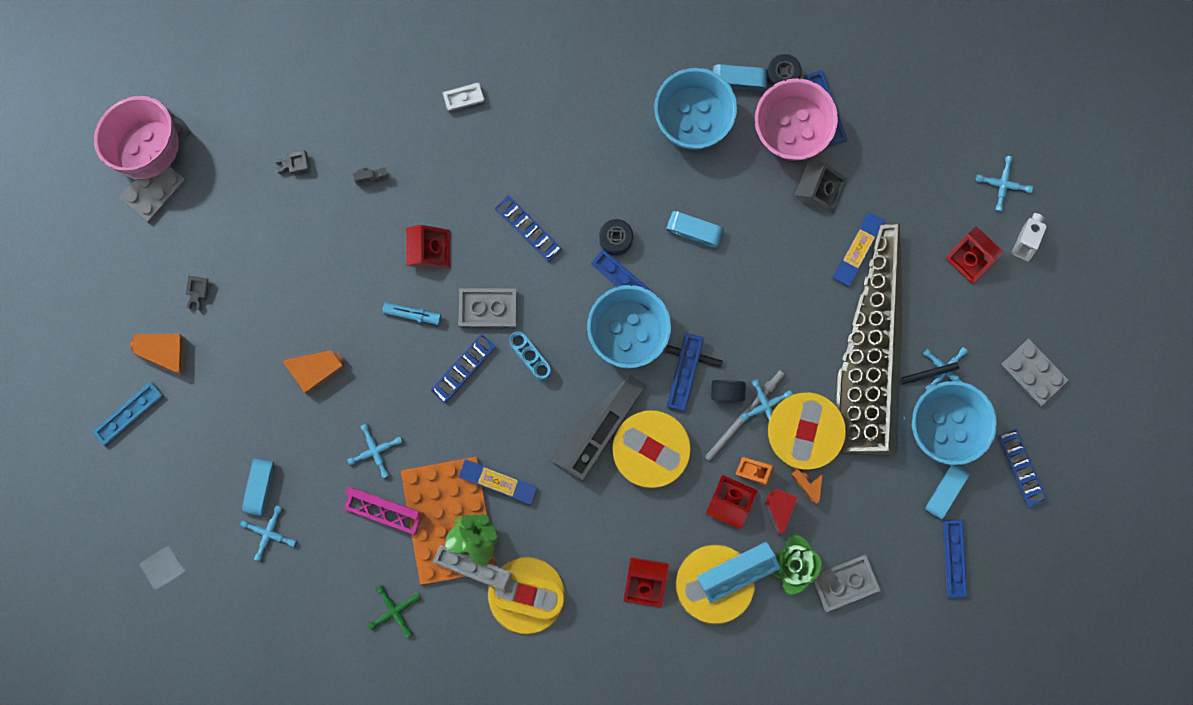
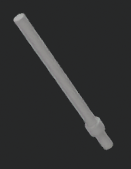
[705,370,785,462]

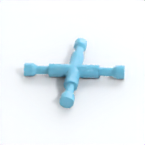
[976,156,1033,212]
[923,347,968,391]
[740,379,793,422]
[347,424,403,479]
[240,506,296,562]

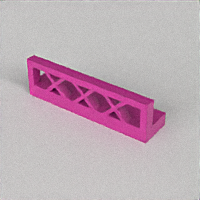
[344,487,423,535]

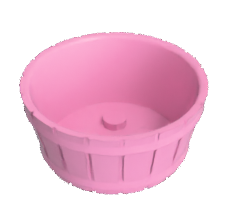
[755,79,838,161]
[94,96,179,179]

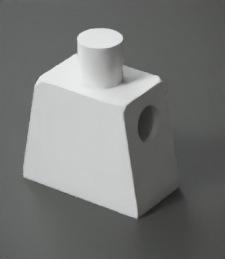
[1011,213,1047,262]

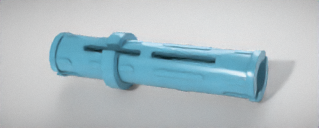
[382,302,441,326]

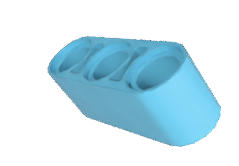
[713,65,768,91]
[666,211,724,248]
[510,332,551,381]
[242,458,274,516]
[925,465,970,520]

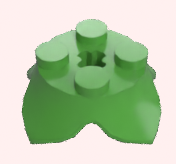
[445,514,499,567]
[771,534,822,595]

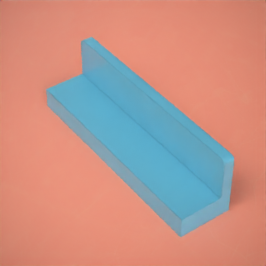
[697,542,780,604]

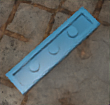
[92,381,164,447]

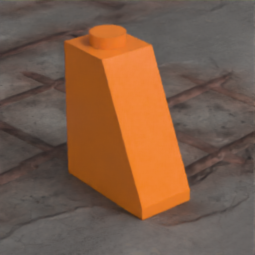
[130,334,183,375]
[283,350,344,395]

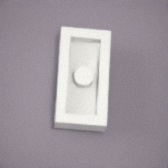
[443,83,484,112]

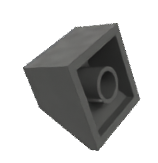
[795,161,847,213]

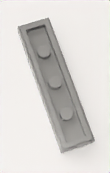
[433,544,512,592]

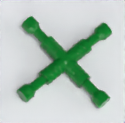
[368,585,421,638]

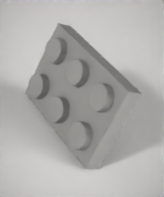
[119,166,186,223]
[458,288,517,328]
[1000,339,1069,407]
[813,554,880,612]

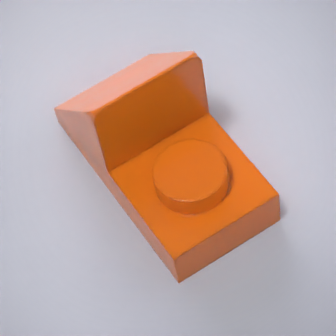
[735,457,774,486]
[790,469,822,505]

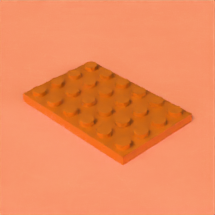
[401,456,496,585]

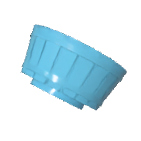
[654,68,737,150]
[587,285,671,368]
[912,381,996,465]

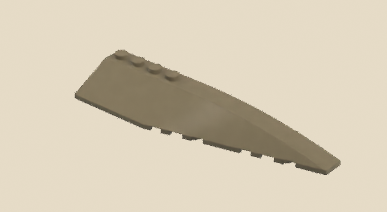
[836,224,902,455]

